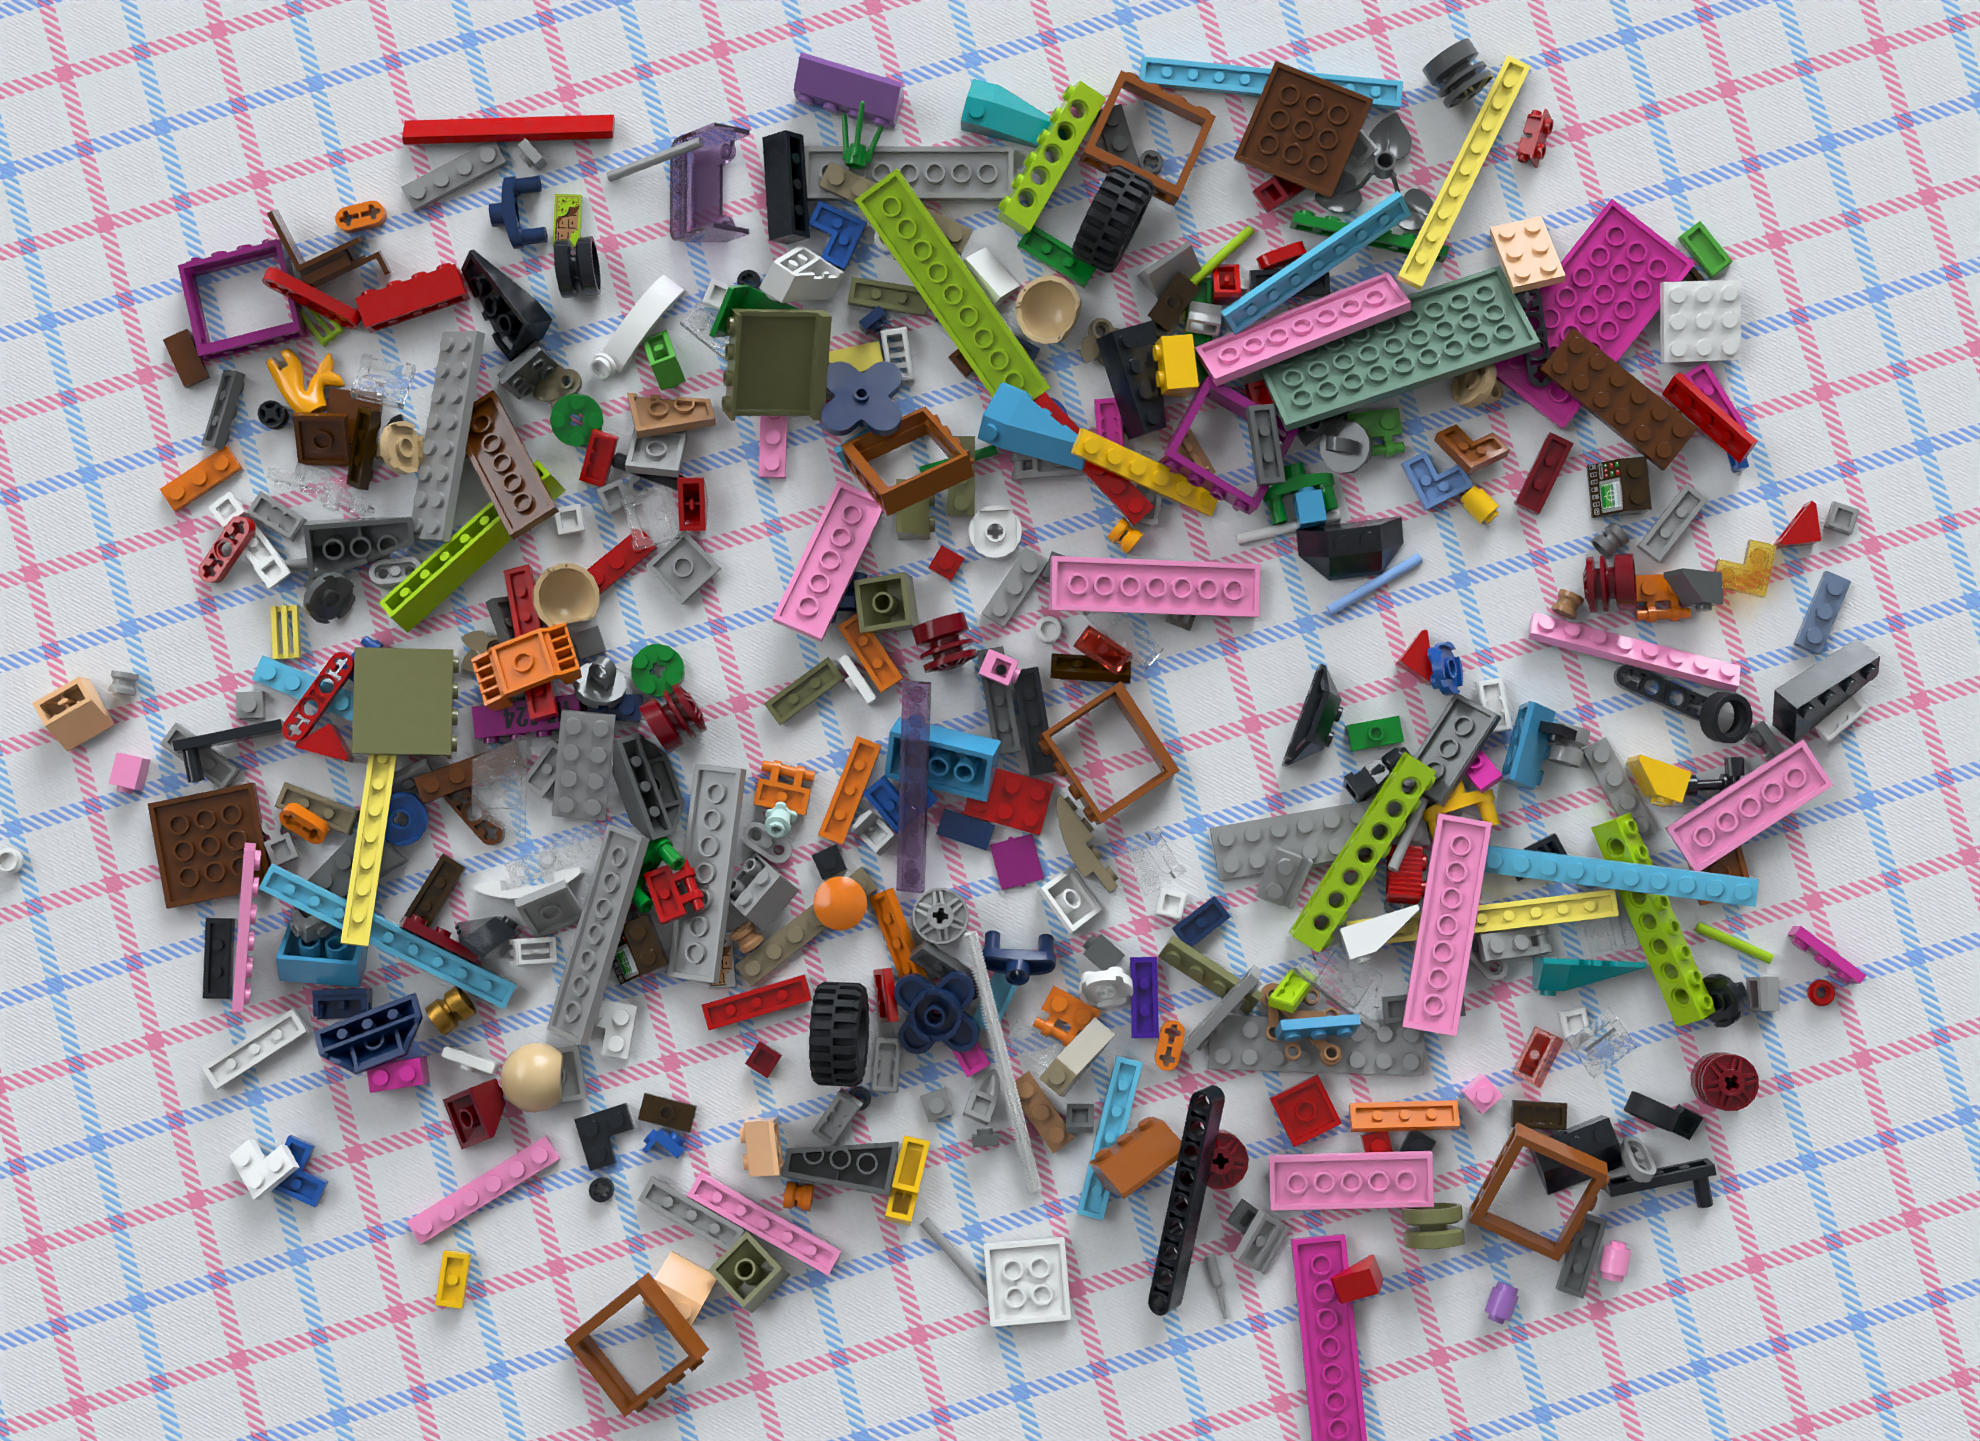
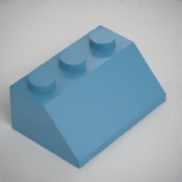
[1500,701,1558,790]
[276,920,368,988]

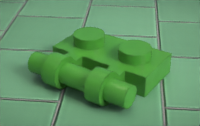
[1345,408,1405,459]

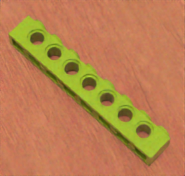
[1289,751,1436,953]
[1591,812,1716,1027]

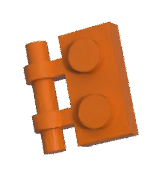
[1635,574,1691,623]
[753,760,816,816]
[1032,985,1101,1047]

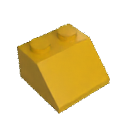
[1153,334,1199,398]
[1626,754,1692,808]

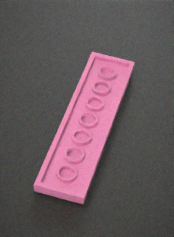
[1195,272,1411,387]
[1049,556,1261,617]
[1402,813,1492,1037]

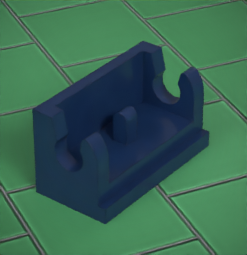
[312,988,372,1019]

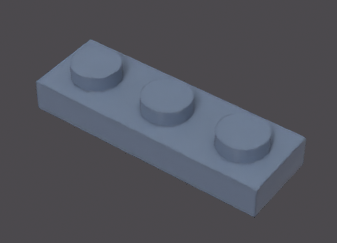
[1793,571,1851,655]

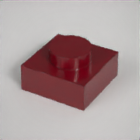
[745,1041,782,1078]

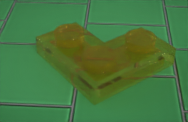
[1714,539,1777,598]

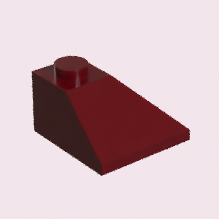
[443,1078,506,1150]

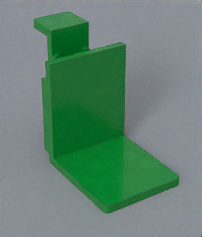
[709,284,801,338]

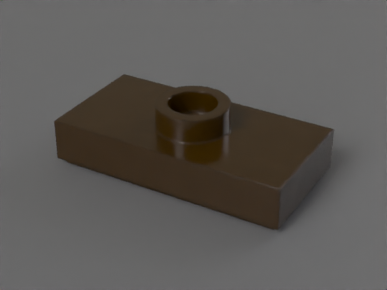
[1147,272,1201,331]
[638,1093,697,1132]
[1511,1100,1567,1130]

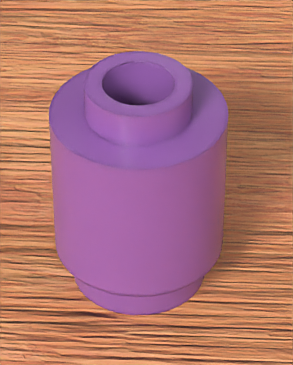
[1484,1281,1519,1324]

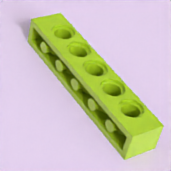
[997,81,1106,235]

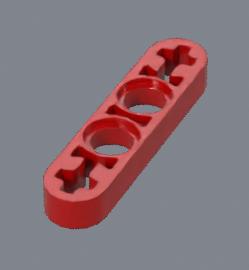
[262,267,362,329]
[282,652,354,742]

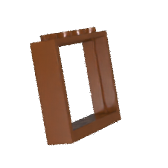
[1079,70,1216,206]
[840,406,974,516]
[1038,681,1180,825]
[1469,1123,1610,1262]
[564,1272,709,1417]

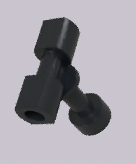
[1684,757,1745,797]

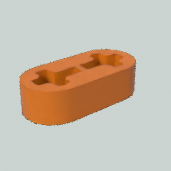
[335,201,387,233]
[279,803,330,844]
[1155,1020,1185,1071]

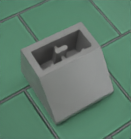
[729,852,799,931]

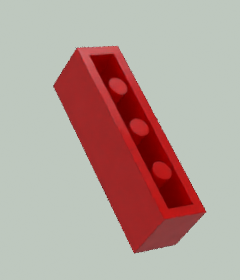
[355,263,470,333]

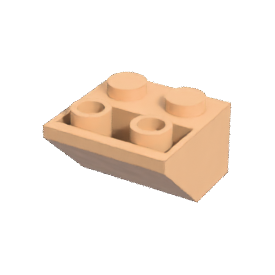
[32,676,115,751]

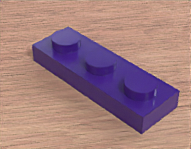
[1130,957,1159,1038]

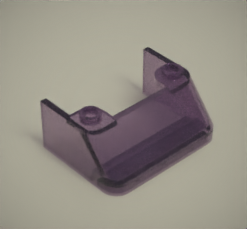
[670,122,750,242]

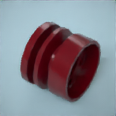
[1583,553,1637,613]
[911,612,978,673]
[639,682,708,754]
[1691,1052,1759,1111]
[1195,1129,1249,1190]

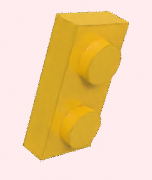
[435,1250,472,1309]

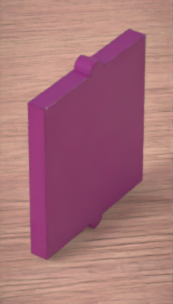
[990,834,1044,890]

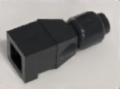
[1343,747,1411,803]

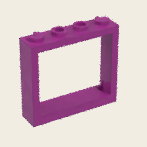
[178,239,308,361]
[1159,375,1299,515]

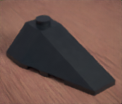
[461,249,553,362]
[455,915,521,960]

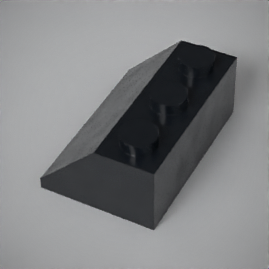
[1529,1115,1623,1195]

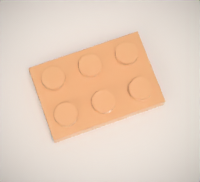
[1490,216,1565,294]

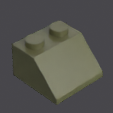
[896,479,935,540]
[854,572,919,634]
[708,1231,791,1313]

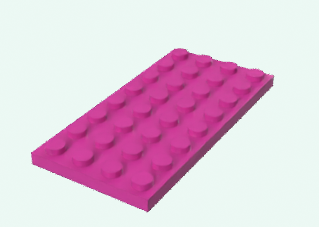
[1494,199,1695,430]

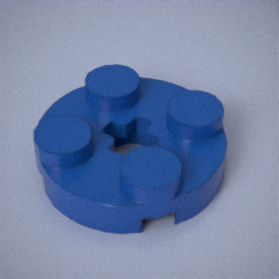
[1427,641,1463,696]
[385,792,429,846]

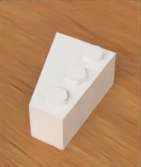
[759,245,845,303]

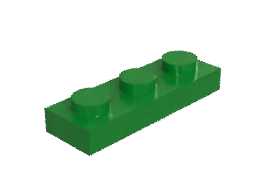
[1017,225,1097,288]

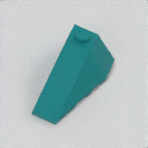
[961,79,1066,148]
[1532,957,1646,996]

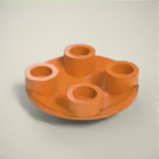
[813,876,868,930]

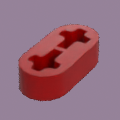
[1256,241,1307,270]

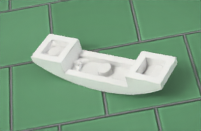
[602,274,685,373]
[208,492,292,590]
[473,868,584,899]

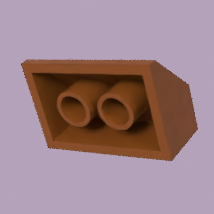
[1089,1116,1181,1199]

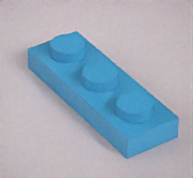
[1275,1014,1361,1042]

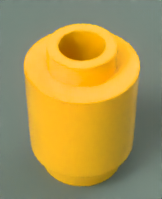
[1460,485,1499,524]

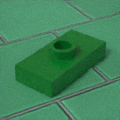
[1346,716,1404,752]

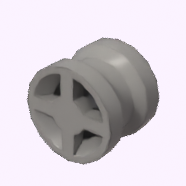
[108,670,139,696]

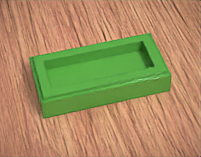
[1677,221,1733,279]

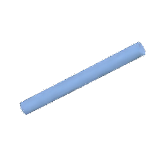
[1326,553,1423,615]

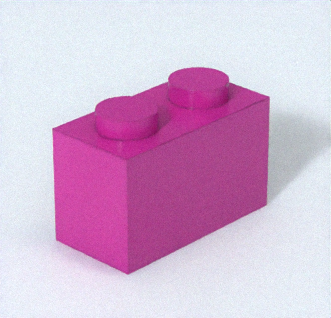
[367,1056,430,1093]

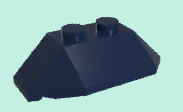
[314,993,423,1075]

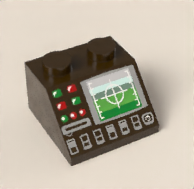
[1586,456,1652,518]
[612,915,669,985]

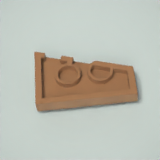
[627,393,716,438]

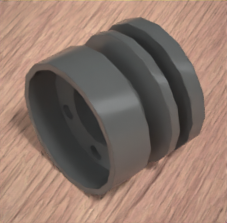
[1422,38,1494,109]

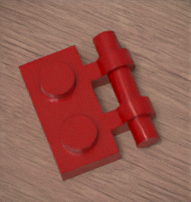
[643,859,705,925]

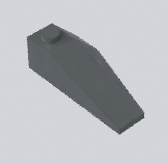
[303,516,415,578]

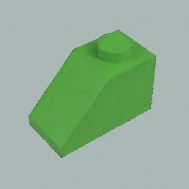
[643,330,686,391]

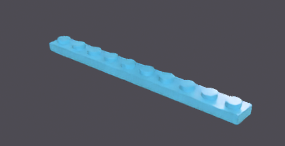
[1140,56,1403,110]
[1484,845,1759,907]
[258,863,517,1009]

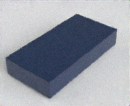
[936,809,995,851]

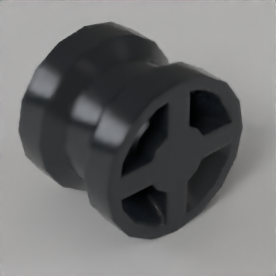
[257,400,289,430]

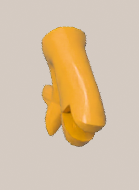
[266,348,345,413]

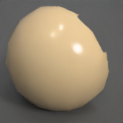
[1015,275,1082,344]
[532,563,600,627]
[501,1042,563,1113]

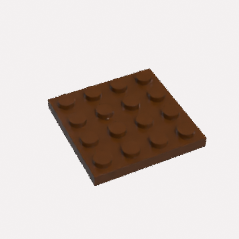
[1234,61,1373,199]
[147,782,270,909]

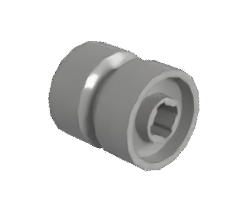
[1547,723,1590,768]

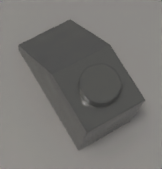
[1664,568,1723,612]

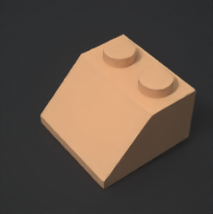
[740,1116,784,1177]
[642,1251,717,1327]

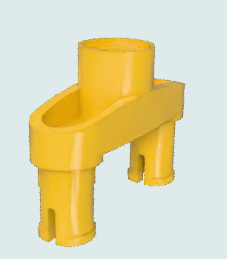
[1422,780,1501,838]

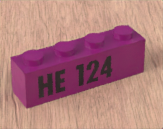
[472,694,584,744]

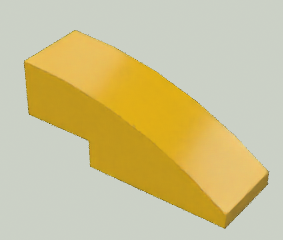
[884,1135,930,1226]

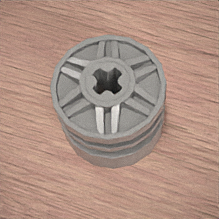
[912,888,969,944]

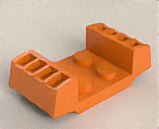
[471,622,582,711]

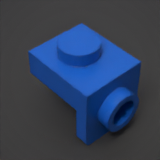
[642,1127,687,1158]

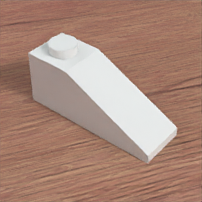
[1339,904,1419,965]

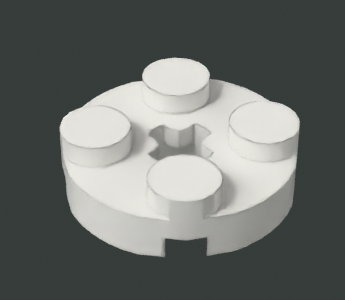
[969,505,1022,559]
[1079,967,1133,1008]

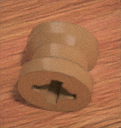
[1551,589,1584,620]
[730,920,764,954]

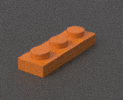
[160,445,243,512]
[838,613,903,693]

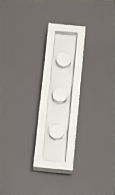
[201,1008,309,1090]

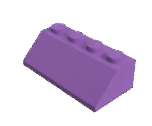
[793,52,904,129]

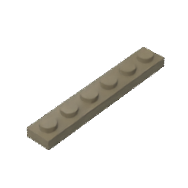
[819,162,973,255]
[734,867,878,987]

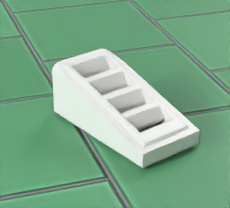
[880,326,915,381]

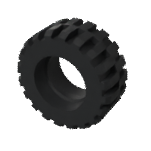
[1071,165,1155,273]
[809,982,869,1087]

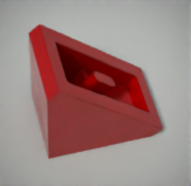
[1212,264,1241,305]
[677,477,708,531]
[1772,501,1822,549]
[1397,630,1433,685]
[295,723,354,763]
[1330,1254,1384,1304]

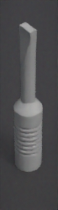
[1205,1254,1228,1319]

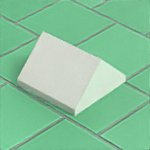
[963,247,1020,308]
[1038,866,1102,934]

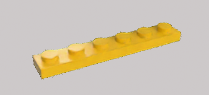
[1070,428,1218,516]

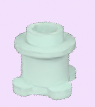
[764,802,797,838]

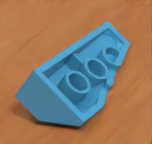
[977,382,1086,470]

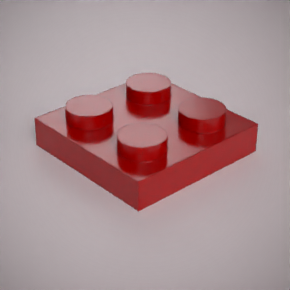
[1269,1074,1342,1147]

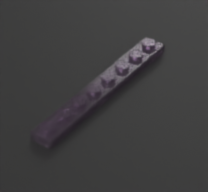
[896,680,931,893]

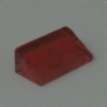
[1073,625,1133,675]
[1512,1026,1563,1088]

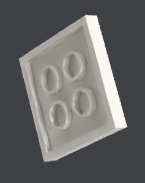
[1660,280,1741,363]
[984,1237,1072,1327]

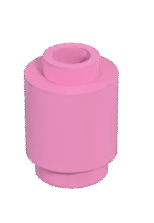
[1600,1240,1631,1282]

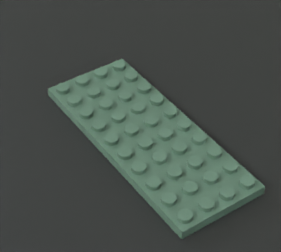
[1259,266,1540,431]

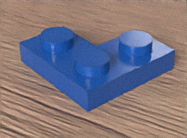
[809,200,867,271]
[863,775,938,834]
[274,1135,329,1207]

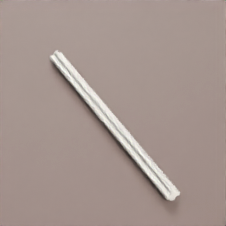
[962,931,1043,1194]

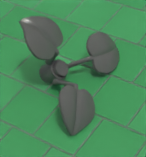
[1314,113,1434,231]

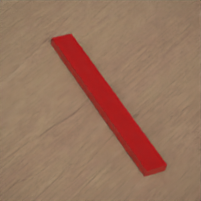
[402,114,615,145]

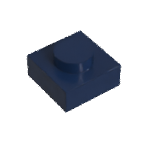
[859,306,887,336]

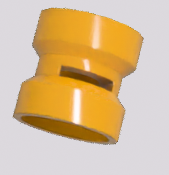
[1107,518,1144,554]

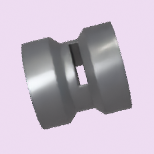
[1591,522,1629,560]

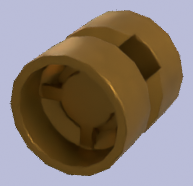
[425,986,477,1036]

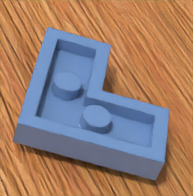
[1401,451,1473,511]

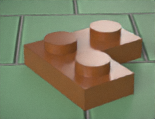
[1434,424,1510,475]

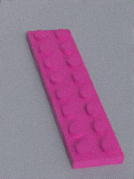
[1290,1233,1367,1441]

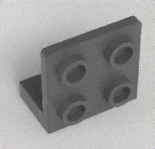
[497,340,558,400]

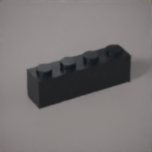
[762,130,810,245]

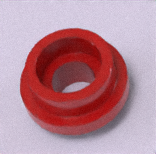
[1807,979,1835,1006]

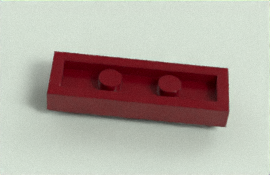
[1514,432,1574,515]
[399,914,478,963]

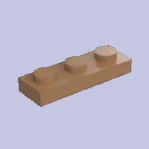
[1014,1071,1075,1153]

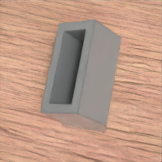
[1185,301,1223,336]
[1746,976,1780,1011]

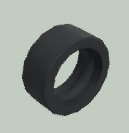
[1699,692,1753,743]
[1624,1091,1680,1132]

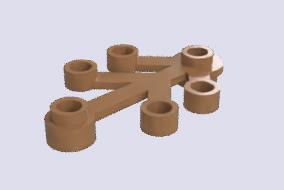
[1260,983,1342,1067]

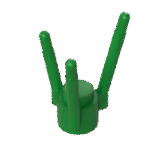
[842,101,883,169]

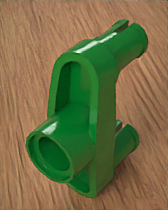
[1263,462,1339,525]
[631,837,686,913]

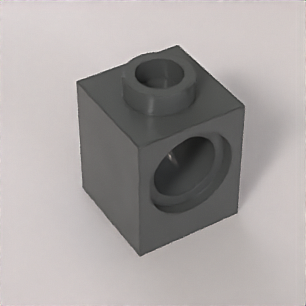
[1082,934,1125,971]

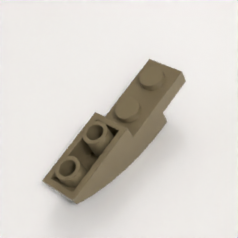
[1056,795,1119,893]

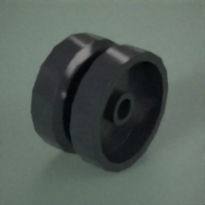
[554,236,601,298]

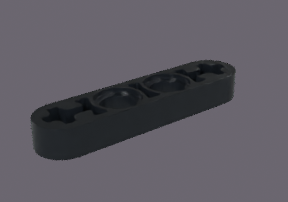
[1516,288,1551,389]
[1613,664,1707,721]

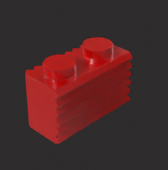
[1385,844,1427,905]

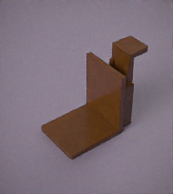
[267,209,392,288]

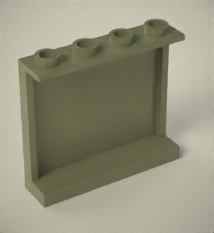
[721,309,832,421]
[352,647,459,759]

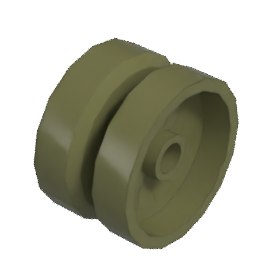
[1402,1203,1465,1249]

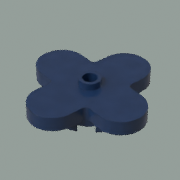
[821,361,902,436]
[894,971,980,1054]

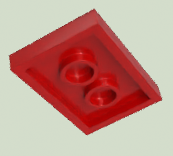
[963,768,1054,836]

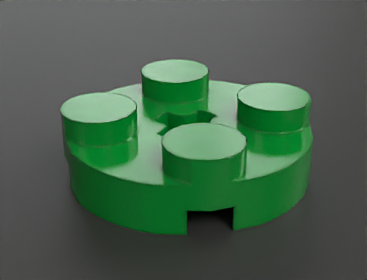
[550,393,604,447]
[631,644,685,697]

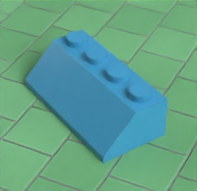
[885,717,1001,802]

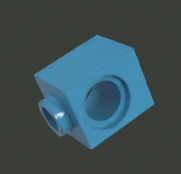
[1293,487,1327,530]

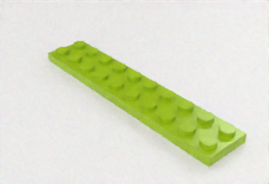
[855,168,1051,400]

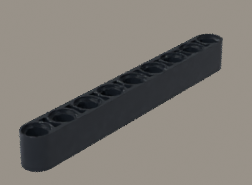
[1148,1085,1225,1316]

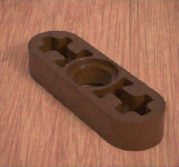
[444,788,505,845]

